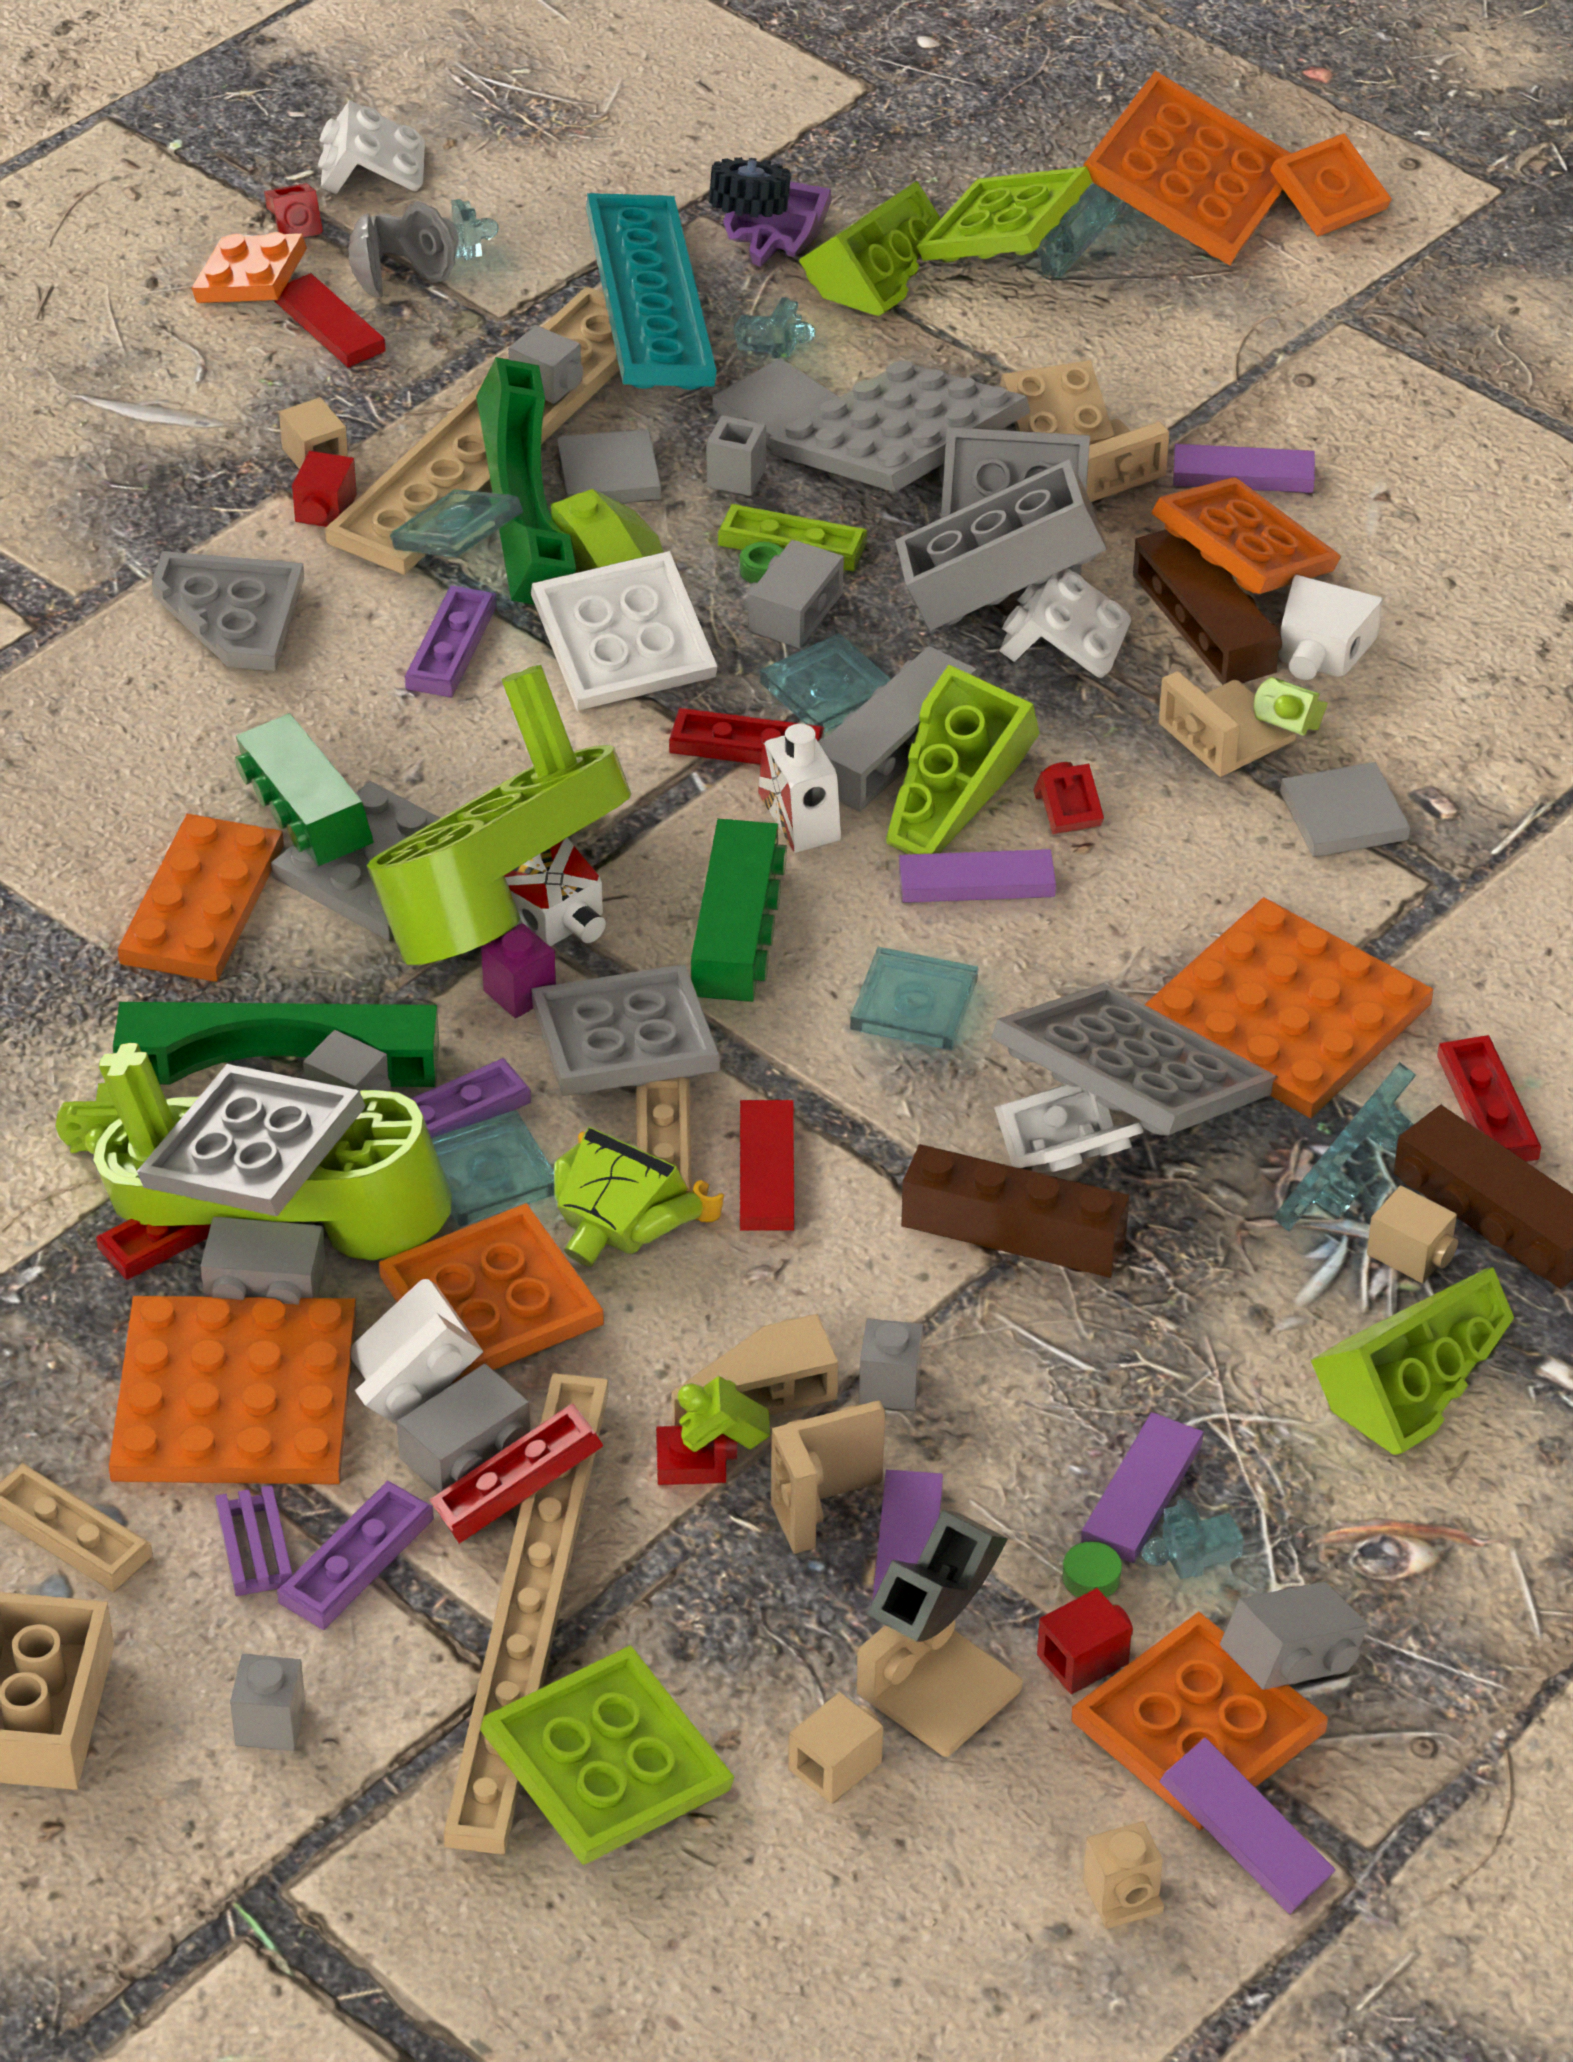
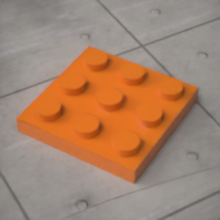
[1151,477,1341,594]
[379,1203,604,1384]
[1071,1611,1328,1831]

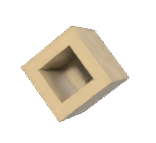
[279,397,348,469]
[1367,1185,1458,1284]
[789,1691,883,1804]

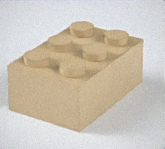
[0,1592,114,1790]

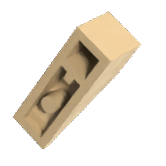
[671,1314,838,1426]

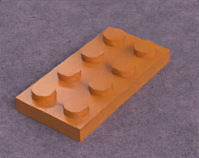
[117,813,284,982]

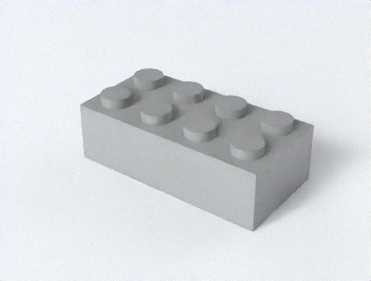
[895,459,1107,631]

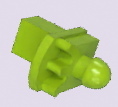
[1253,677,1328,736]
[55,1083,120,1154]
[677,1376,770,1452]

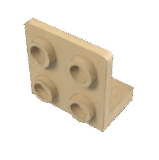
[999,360,1114,445]
[1086,419,1169,502]
[1159,671,1296,777]
[771,1401,885,1554]
[857,1620,1023,1757]

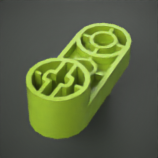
[367,665,631,965]
[93,1043,452,1260]

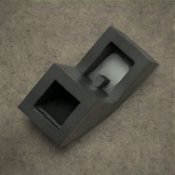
[866,1510,1008,1642]

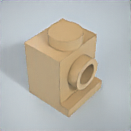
[1083,1821,1164,1929]

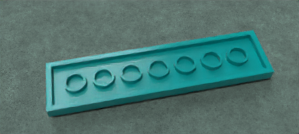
[586,193,717,390]

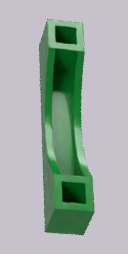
[476,357,576,605]
[113,1002,439,1087]

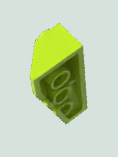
[799,181,940,316]
[551,489,664,573]
[886,664,1040,854]
[1311,1267,1514,1455]

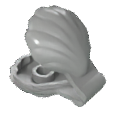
[348,201,459,298]

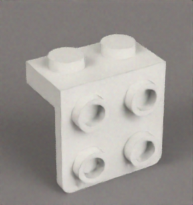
[318,100,425,194]
[999,568,1131,678]
[994,1085,1143,1173]
[351,1279,483,1425]

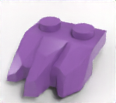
[723,181,832,267]

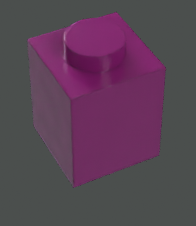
[481,923,556,1019]

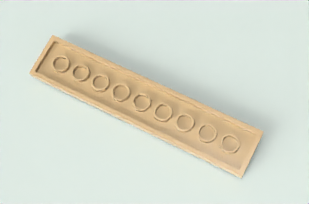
[325,286,620,575]

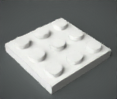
[531,551,717,711]

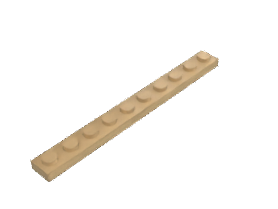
[443,1373,609,1855]

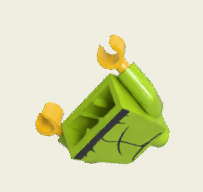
[554,1127,724,1267]

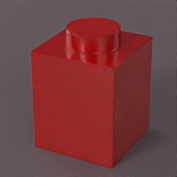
[292,451,357,527]
[1037,1588,1133,1695]

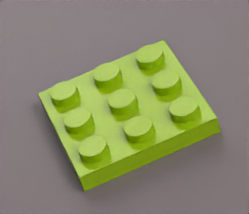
[917,166,1093,263]
[480,1645,735,1865]

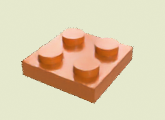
[1270,133,1392,237]
[191,232,307,303]

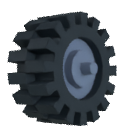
[708,157,791,218]

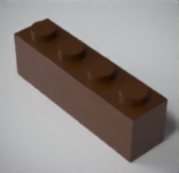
[1133,529,1282,685]
[1393,1104,1573,1289]
[901,1144,1130,1278]

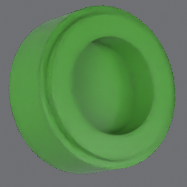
[739,542,784,583]
[1062,1542,1122,1597]

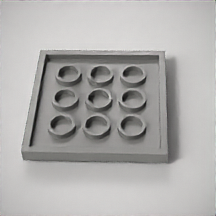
[768,361,1030,492]
[991,983,1278,1135]

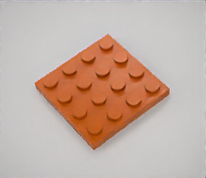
[1083,70,1291,266]
[1144,897,1434,1119]
[109,1296,357,1484]

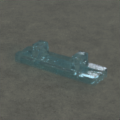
[1036,182,1128,279]
[1273,1062,1416,1231]

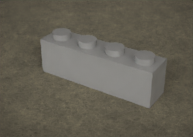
[818,646,977,812]

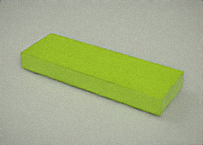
[718,504,867,571]

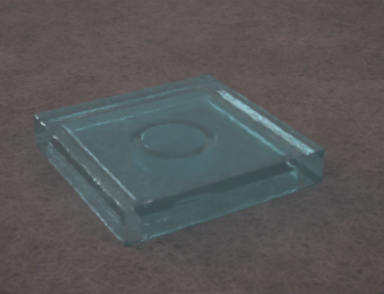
[390,489,523,558]
[760,633,891,732]
[850,947,978,1050]
[431,1110,554,1227]

